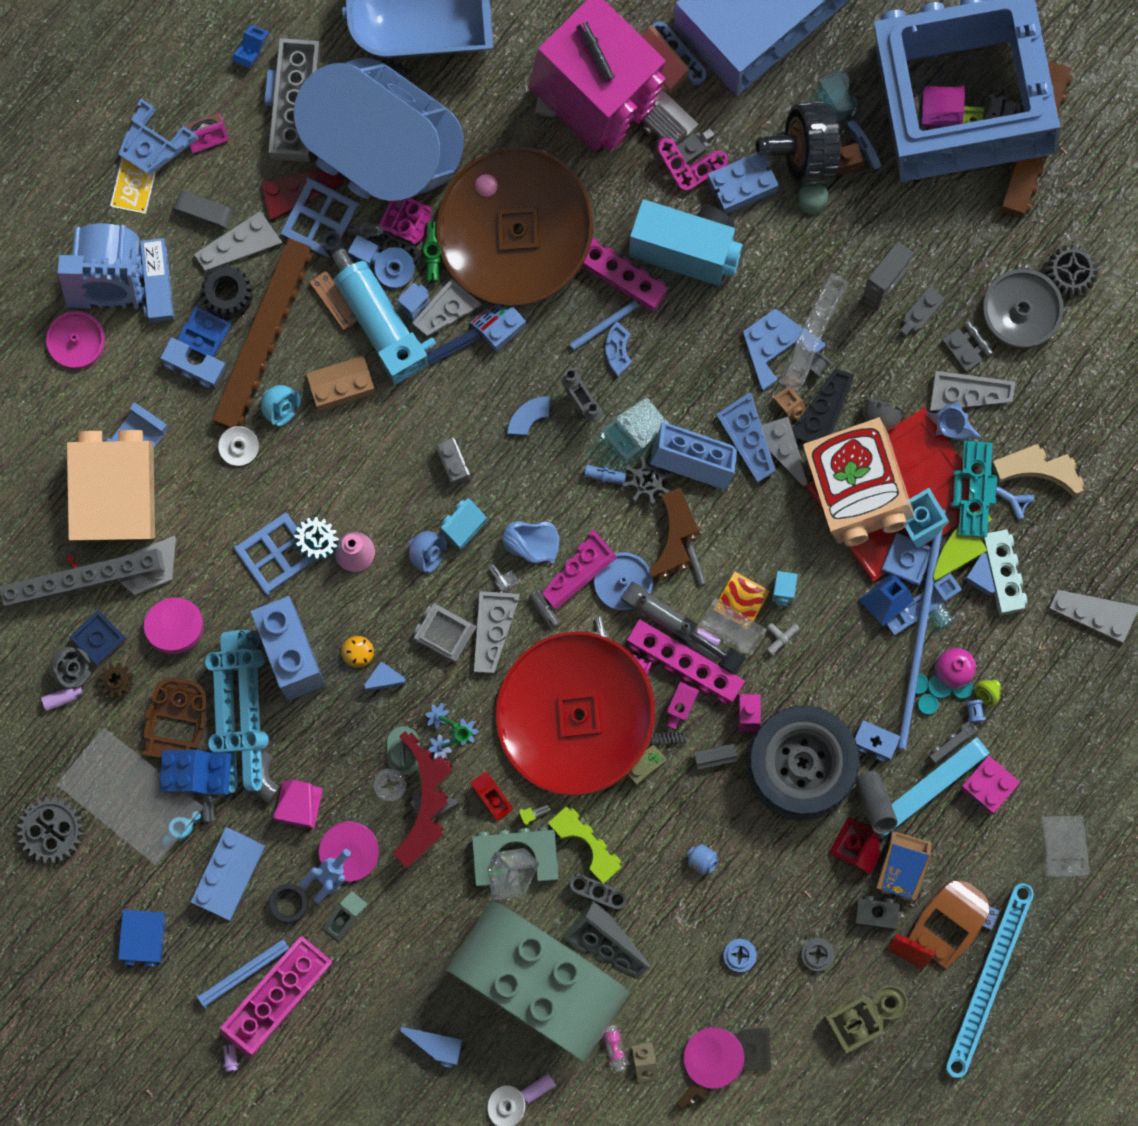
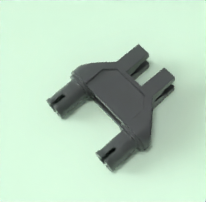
[562,368,602,422]

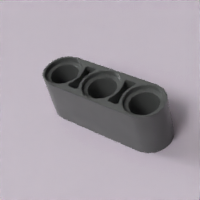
[173,191,233,230]
[570,875,627,910]

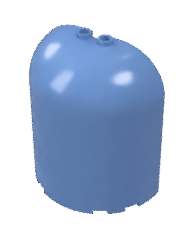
[342,0,493,58]

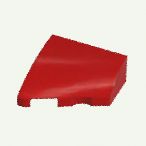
[887,933,935,970]

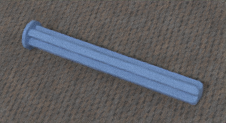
[196,940,289,1009]

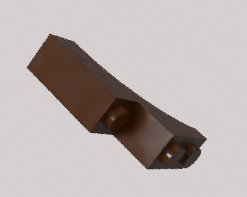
[649,487,701,581]

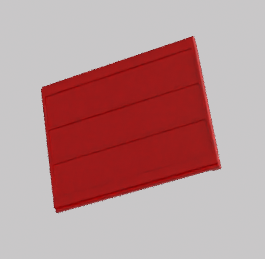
[805,407,980,583]

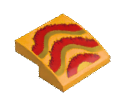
[714,572,770,628]

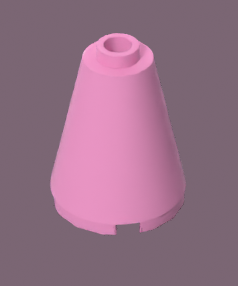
[335,532,375,572]

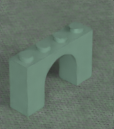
[472,827,558,887]

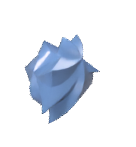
[926,402,983,441]

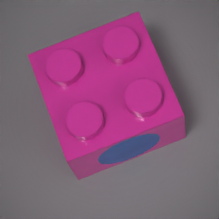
[960,756,1020,815]

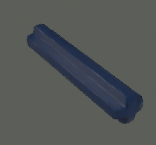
[426,328,481,364]

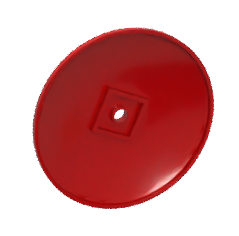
[496,631,655,795]

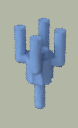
[300,849,351,904]

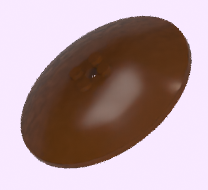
[437,147,594,306]

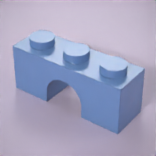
[161,337,227,388]

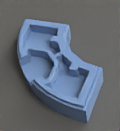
[847,120,881,169]
[606,321,632,377]
[507,396,550,436]

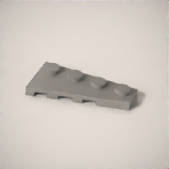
[1049,590,1138,644]
[474,591,520,674]

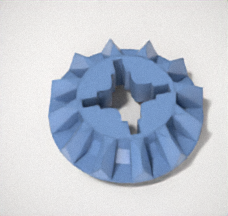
[724,939,757,972]

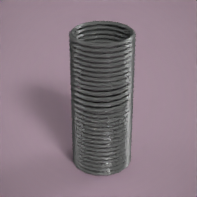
[855,771,898,834]

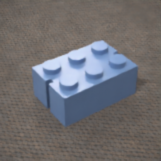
[707,153,779,214]

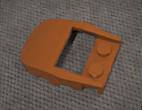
[907,880,990,969]

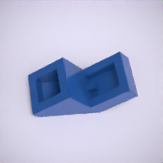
[232,25,269,68]

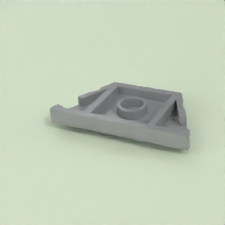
[120,536,177,596]

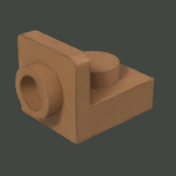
[773,386,806,422]

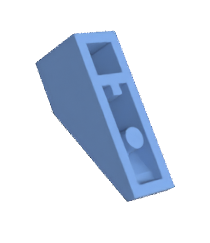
[400,1027,463,1068]

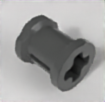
[805,352,832,379]

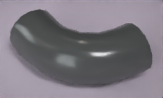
[254,750,280,804]

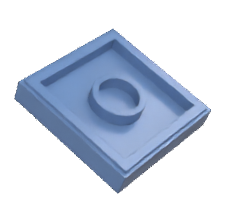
[881,533,931,586]

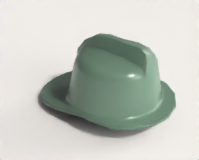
[387,726,420,775]

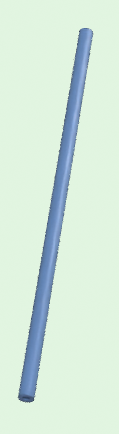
[898,509,946,749]

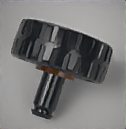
[755,102,840,185]

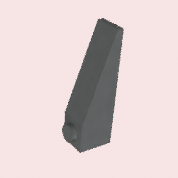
[563,901,650,978]

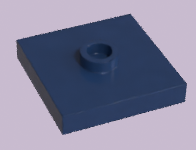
[69,609,127,667]

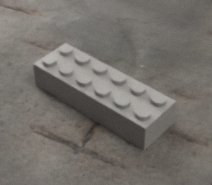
[269,38,321,162]

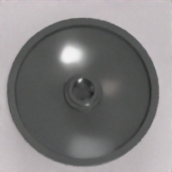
[983,269,1064,348]

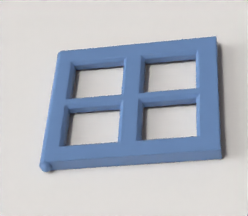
[281,178,360,259]
[234,512,314,595]

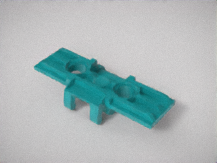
[951,441,998,537]

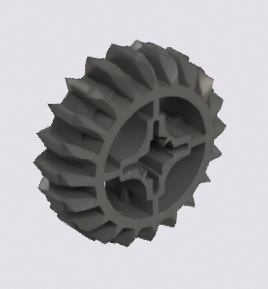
[1045,244,1099,298]

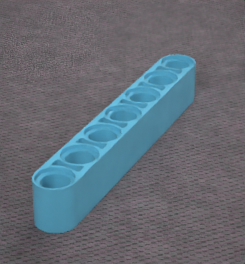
[868,737,990,840]

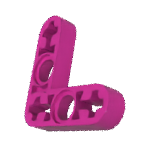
[656,138,728,190]

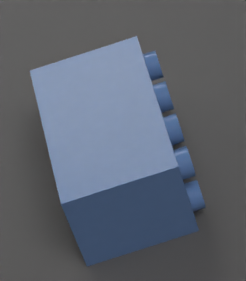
[673,0,849,97]

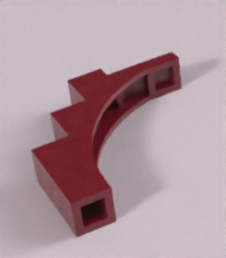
[393,731,453,870]

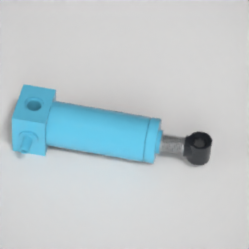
[321,231,436,385]

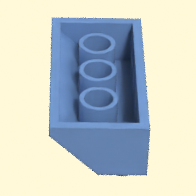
[651,421,737,490]
[191,827,265,921]

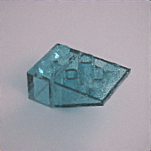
[601,397,670,465]

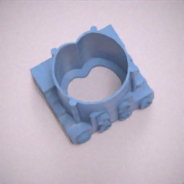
[58,223,143,309]

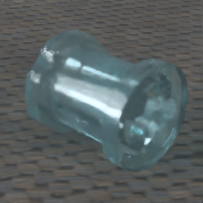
[929,602,955,629]

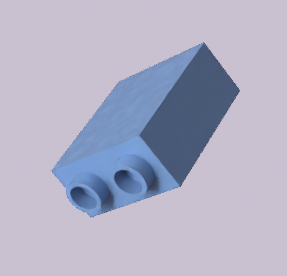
[251,596,326,701]

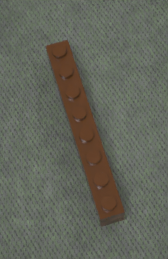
[1000,61,1073,219]

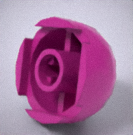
[935,648,976,689]

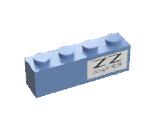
[138,238,174,323]

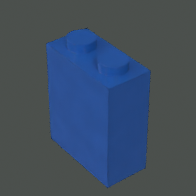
[118,910,166,967]

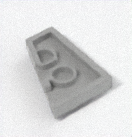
[412,279,482,337]

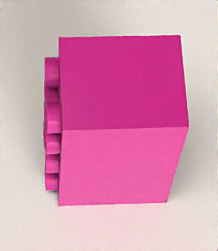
[528,0,666,154]

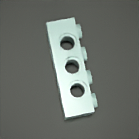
[982,529,1028,616]

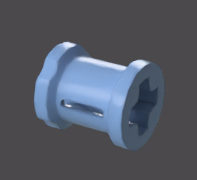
[965,700,986,723]

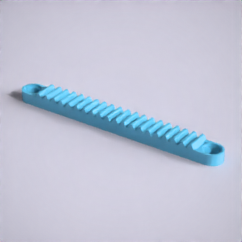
[946,883,1034,1078]

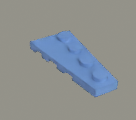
[716,393,776,482]

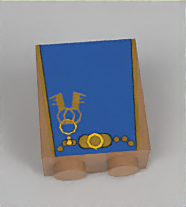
[877,831,932,900]

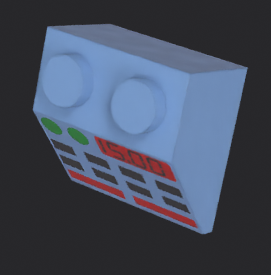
[470,303,526,352]

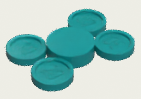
[908,674,973,715]

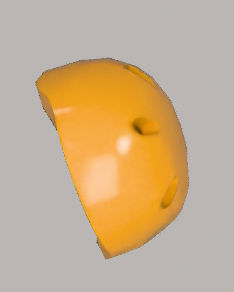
[341,636,374,668]

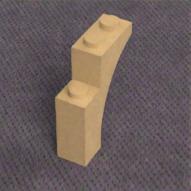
[991,444,1084,497]

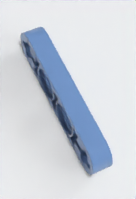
[652,22,706,85]

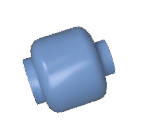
[687,844,718,875]

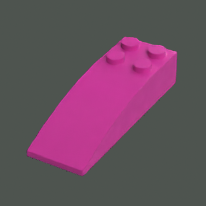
[219,935,333,1060]

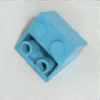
[441,498,487,551]

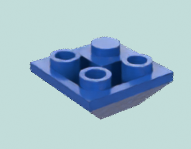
[858,575,914,626]

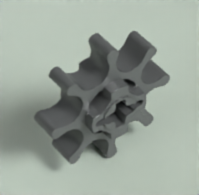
[622,456,672,506]

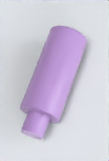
[41,687,83,711]
[520,1073,556,1104]

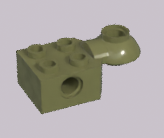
[826,985,908,1053]

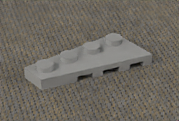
[194,211,283,272]
[930,371,1015,411]

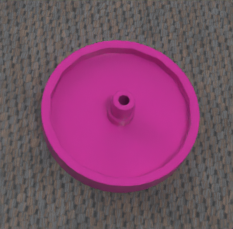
[46,311,105,369]
[144,598,204,654]
[319,821,379,881]
[684,1028,744,1088]

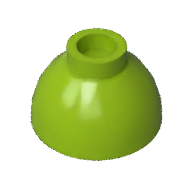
[974,679,1001,706]

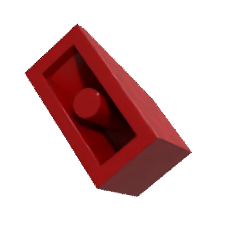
[470,771,513,821]

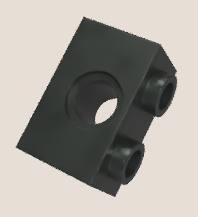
[854,896,900,930]

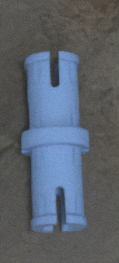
[584,465,626,485]

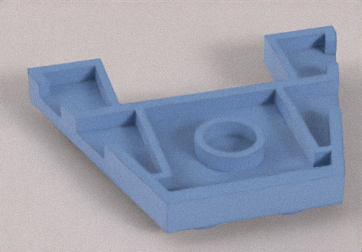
[119,99,199,176]
[743,309,826,391]

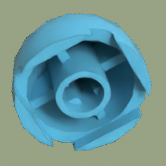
[261,385,301,426]

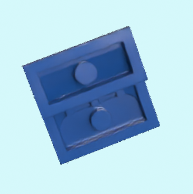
[177,306,232,357]

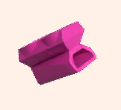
[273,780,323,828]

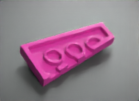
[542,529,618,609]

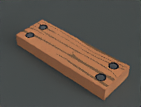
[310,271,358,331]

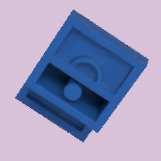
[159,750,231,795]

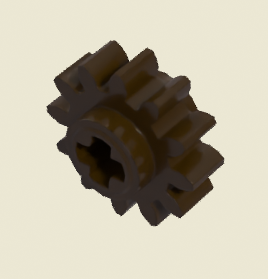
[98,662,134,699]

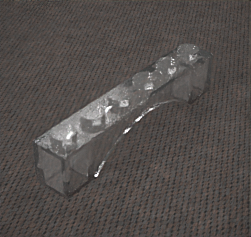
[779,273,849,391]

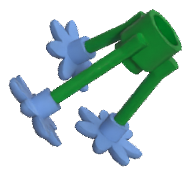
[425,703,479,759]

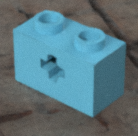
[772,571,798,607]

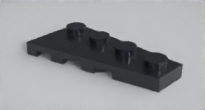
[792,368,855,443]

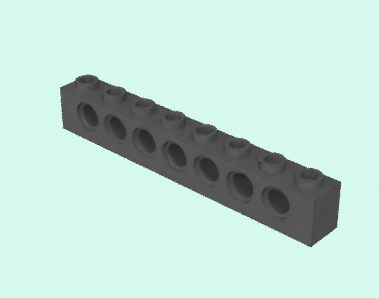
[0,549,166,609]

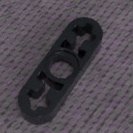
[366,231,420,264]

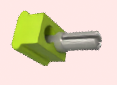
[519,805,550,826]

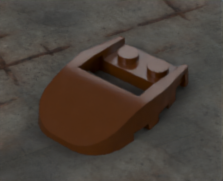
[143,678,206,759]

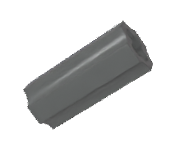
[694,744,738,770]

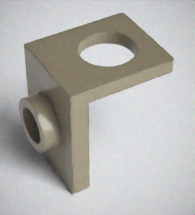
[632,1043,658,1083]

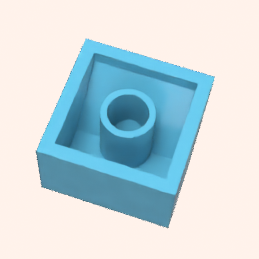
[905,488,949,548]

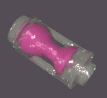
[601,1025,630,1073]

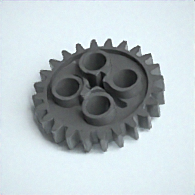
[17,797,84,863]

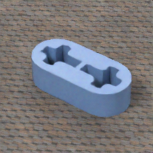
[265,69,277,107]

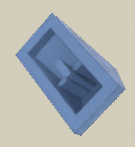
[965,553,995,596]
[365,661,406,691]

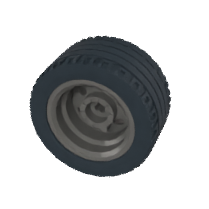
[746,705,860,820]

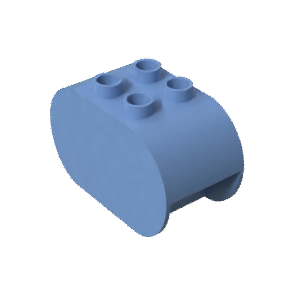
[294,58,464,201]

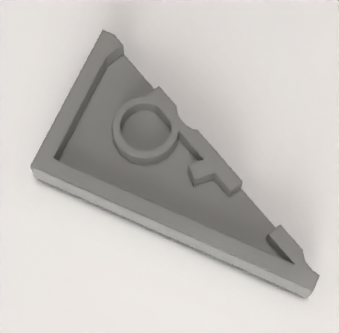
[762,417,809,486]

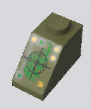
[626,745,667,787]

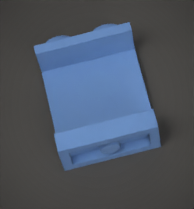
[106,402,169,448]

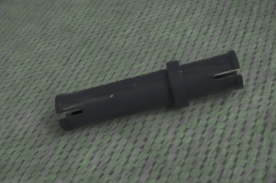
[576,21,616,83]

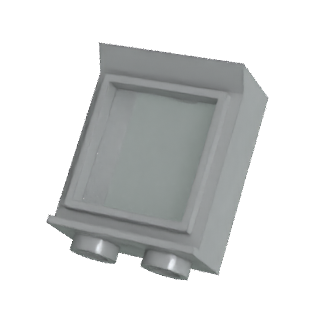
[413,603,477,664]

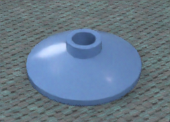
[375,247,414,287]

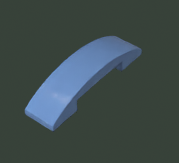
[886,573,962,635]

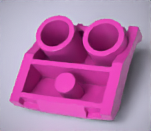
[922,85,965,127]
[380,198,432,244]

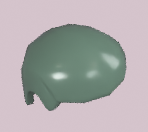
[798,185,828,215]

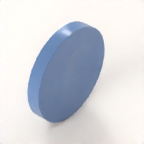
[594,552,653,611]

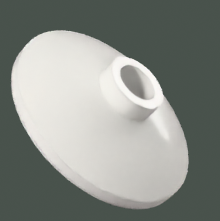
[218,426,259,466]
[488,1086,525,1126]

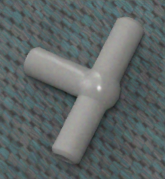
[767,623,800,655]

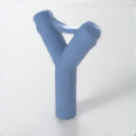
[996,486,1034,520]

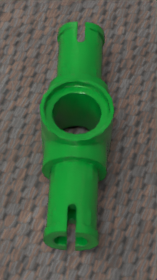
[423,222,442,283]

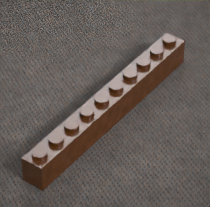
[213,238,314,429]

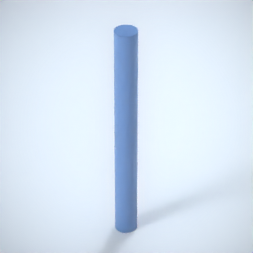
[569,300,639,351]

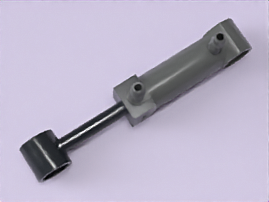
[620,582,746,675]

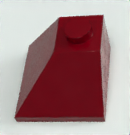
[829,818,880,875]

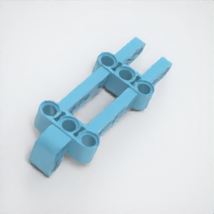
[205,630,269,793]

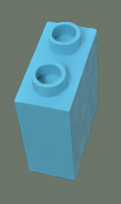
[629,199,743,286]

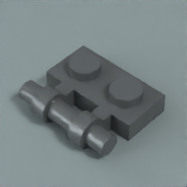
[942,321,993,373]

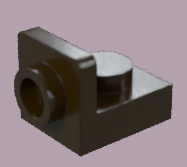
[675,1084,708,1109]

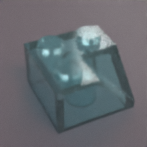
[816,68,859,123]

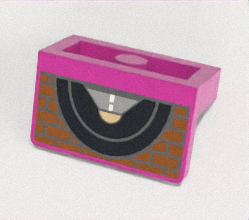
[184,114,230,153]

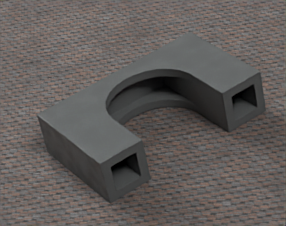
[862,241,914,310]

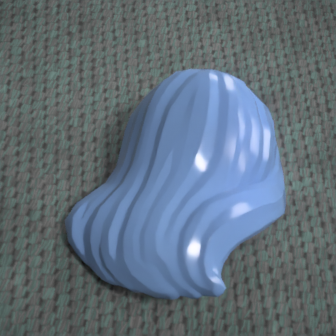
[502,521,559,564]

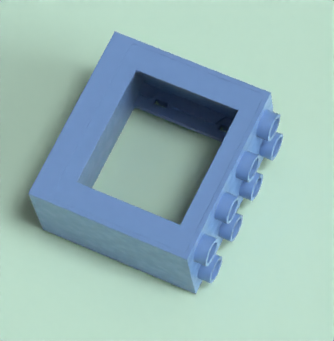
[874,0,1060,182]

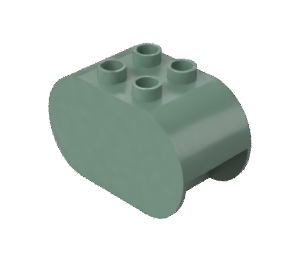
[445,900,630,1063]

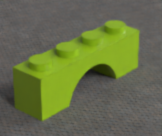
[548,807,622,884]

